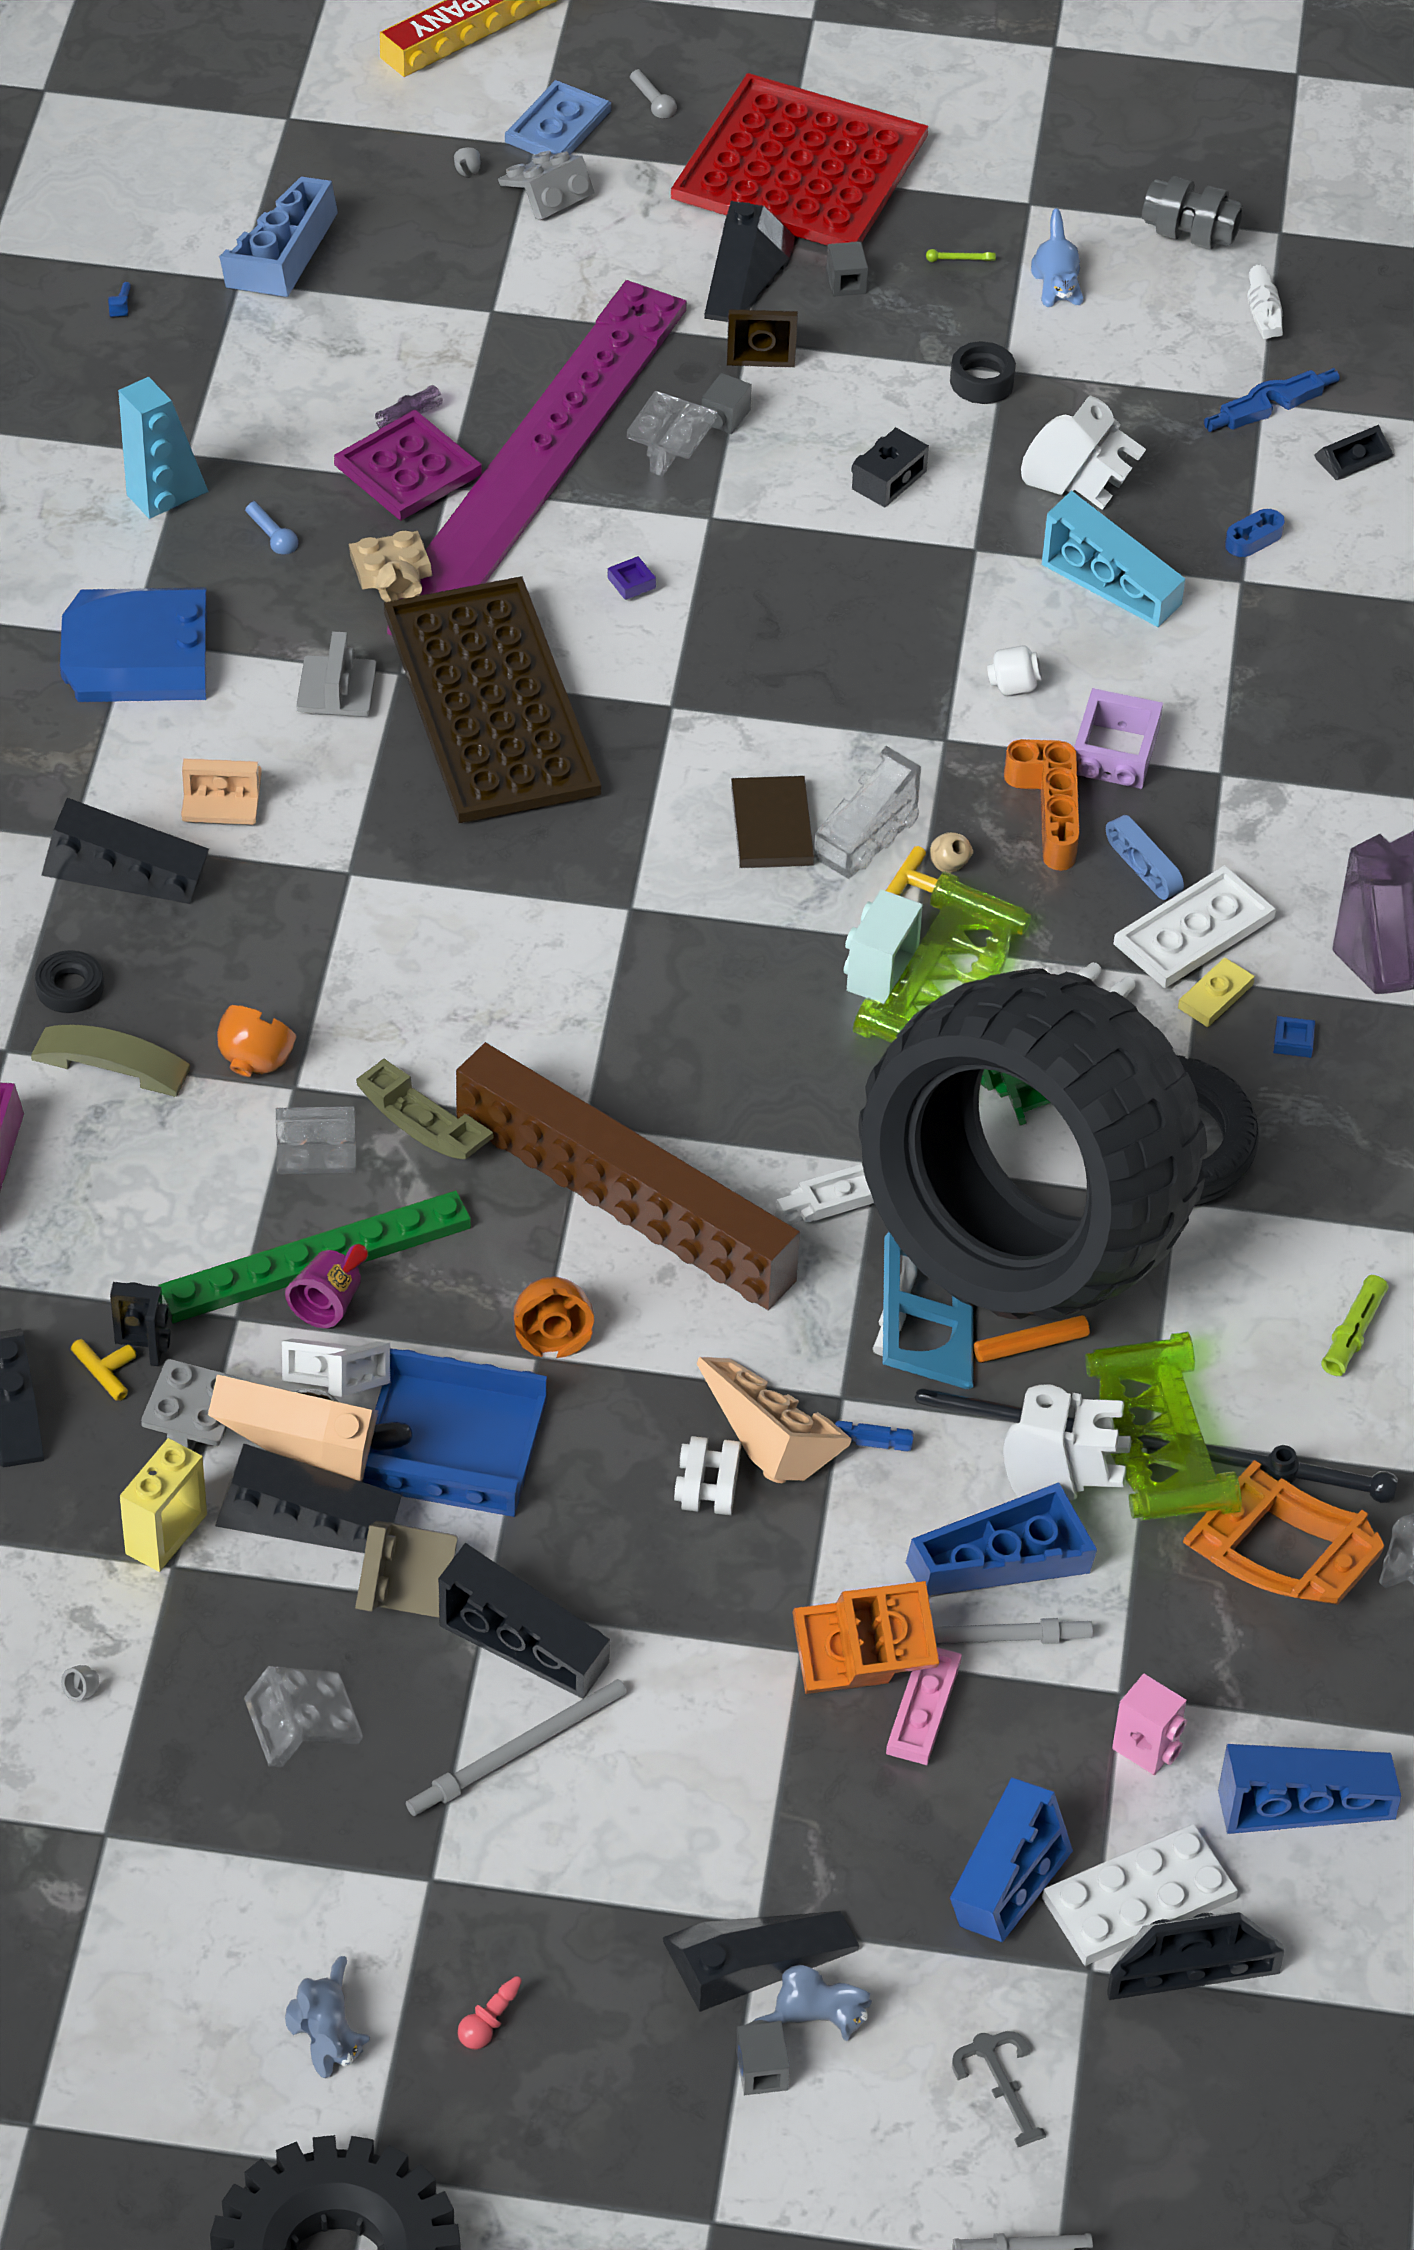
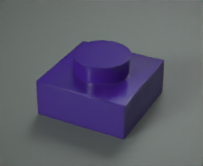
[607,556,656,600]

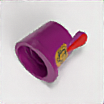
[285,1244,368,1328]

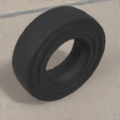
[35,950,104,1013]

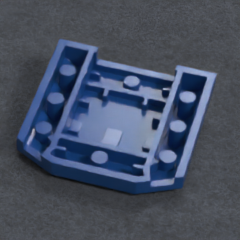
[60,587,207,702]

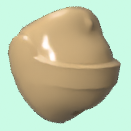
[930,832,973,873]

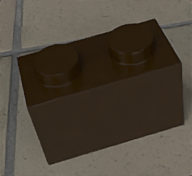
[727,309,798,368]

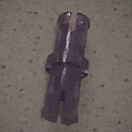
[375,385,443,429]

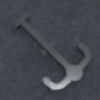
[952,2031,1046,2147]

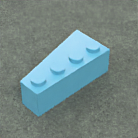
[118,377,209,519]
[1042,490,1185,627]

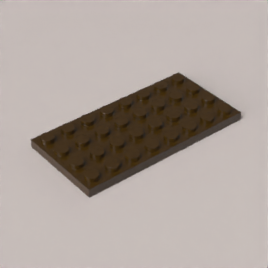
[384,576,602,823]

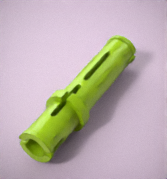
[1321,1275,1389,1376]

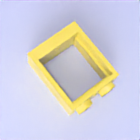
[120,1438,207,1572]

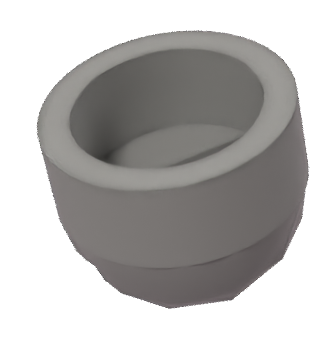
[454,147,481,177]
[61,1665,99,1701]

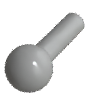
[630,69,677,118]

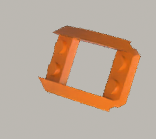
[1183,1460,1385,1605]

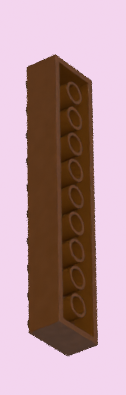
[456,1042,800,1311]

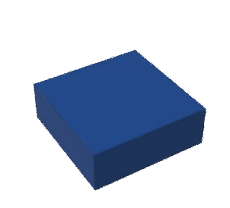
[1273,1016,1315,1058]

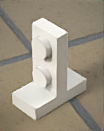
[282,1338,390,1397]

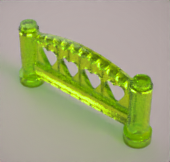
[853,871,1031,1043]
[1085,1331,1242,1521]

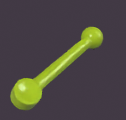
[926,249,996,262]

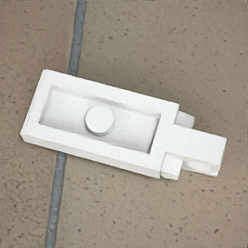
[775,1164,874,1224]

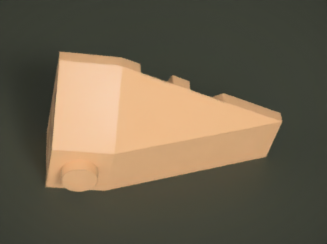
[697,1357,852,1483]
[208,1375,378,1482]

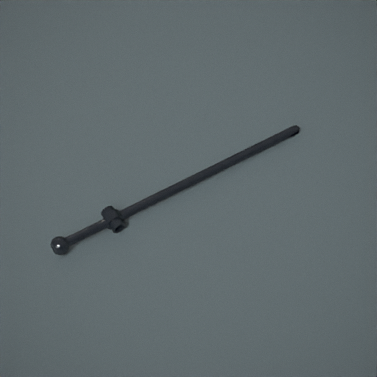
[914,1389,1398,1503]

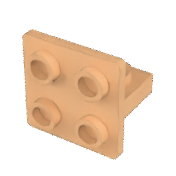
[181,758,262,825]

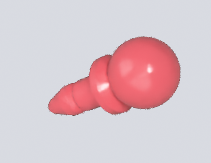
[457,1976,522,2049]

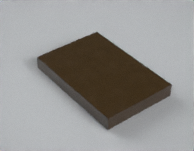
[731,776,814,868]

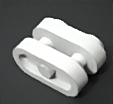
[674,1436,741,1515]

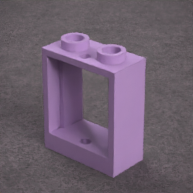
[1074,688,1163,789]

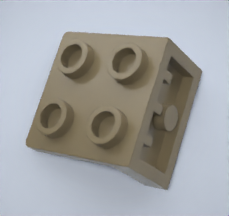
[355,1520,458,1618]

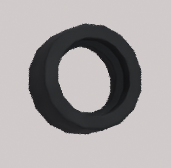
[950,341,1016,404]

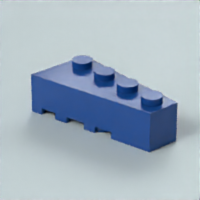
[905,1482,1097,1596]
[1218,1744,1401,1834]

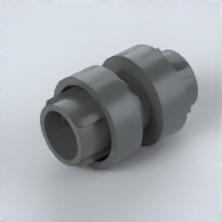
[1142,176,1243,249]

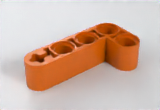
[1004,739,1079,871]

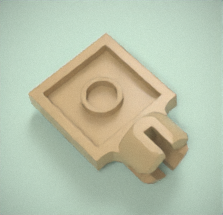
[349,531,432,602]

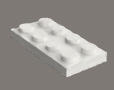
[1114,865,1276,988]
[1042,1824,1238,1966]

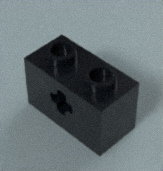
[851,427,929,508]

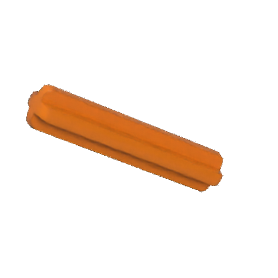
[974,1315,1090,1363]

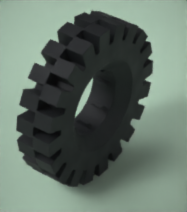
[210,2135,461,2250]

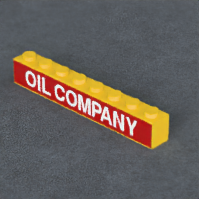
[380,0,558,77]

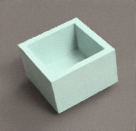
[844,889,923,1005]

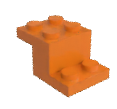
[792,1581,939,1694]

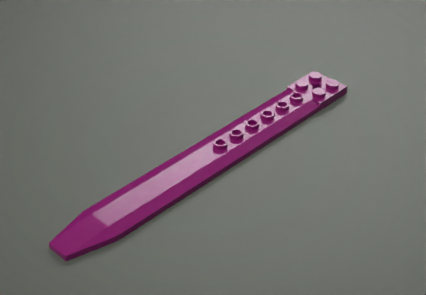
[387,280,687,636]

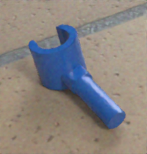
[108,282,131,317]

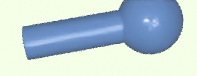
[245,501,298,554]

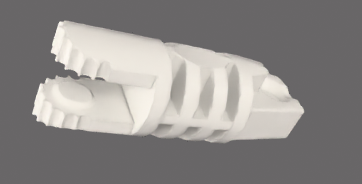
[1248,264,1283,339]

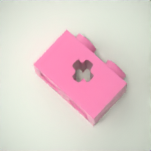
[1112,1674,1187,1775]

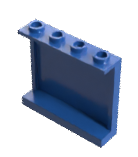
[362,1348,547,1517]

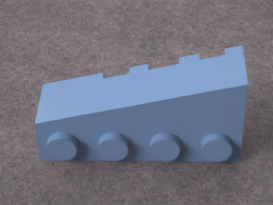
[219,177,338,297]

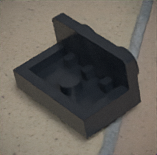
[110,1282,171,1366]

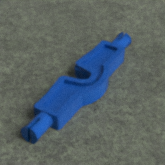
[1204,368,1340,432]

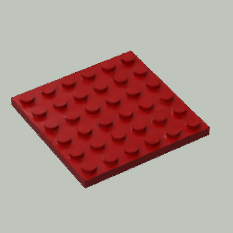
[671,73,929,246]

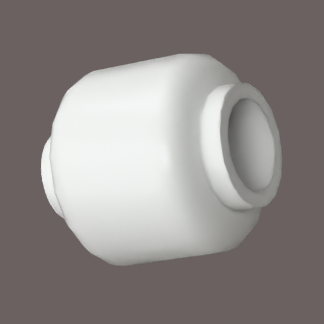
[987,645,1042,696]

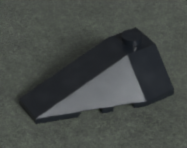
[704,201,795,322]
[663,1911,859,2012]

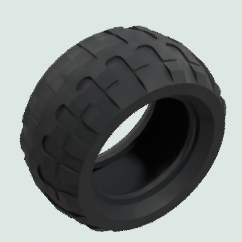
[858,968,1207,1320]

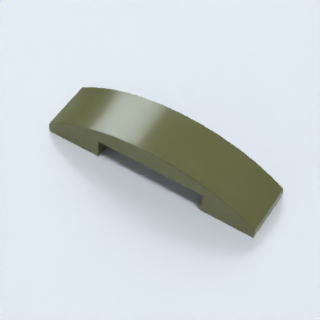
[31,1025,190,1097]
[356,1058,494,1159]

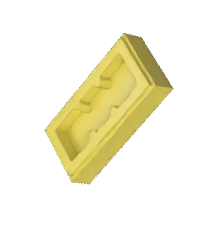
[1178,957,1255,1027]

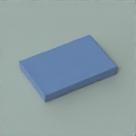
[505,80,611,155]

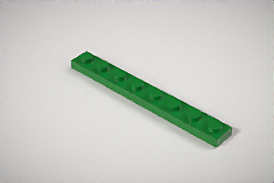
[158,1190,471,1324]

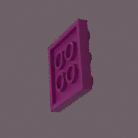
[334,409,482,521]

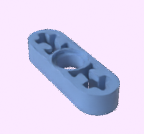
[1106,815,1184,900]

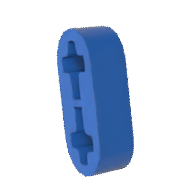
[1225,509,1285,557]

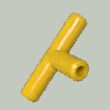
[885,846,941,896]
[71,1339,136,1401]

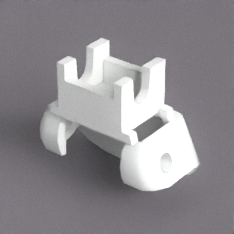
[1021,396,1146,510]
[1003,1384,1131,1501]

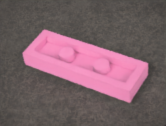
[886,1647,962,1765]

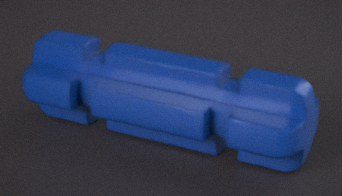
[835,1421,914,1452]

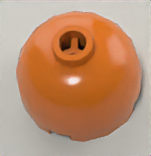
[217,1005,297,1077]
[514,1276,594,1358]

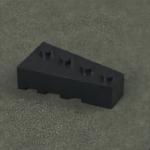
[41,798,209,904]
[215,1443,402,1554]
[438,1543,610,1699]

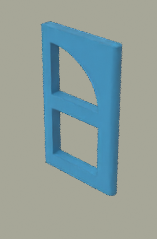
[883,1232,973,1389]

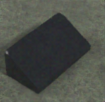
[1314,424,1394,480]

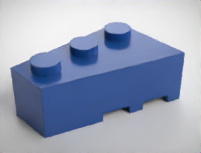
[950,1777,1073,1943]

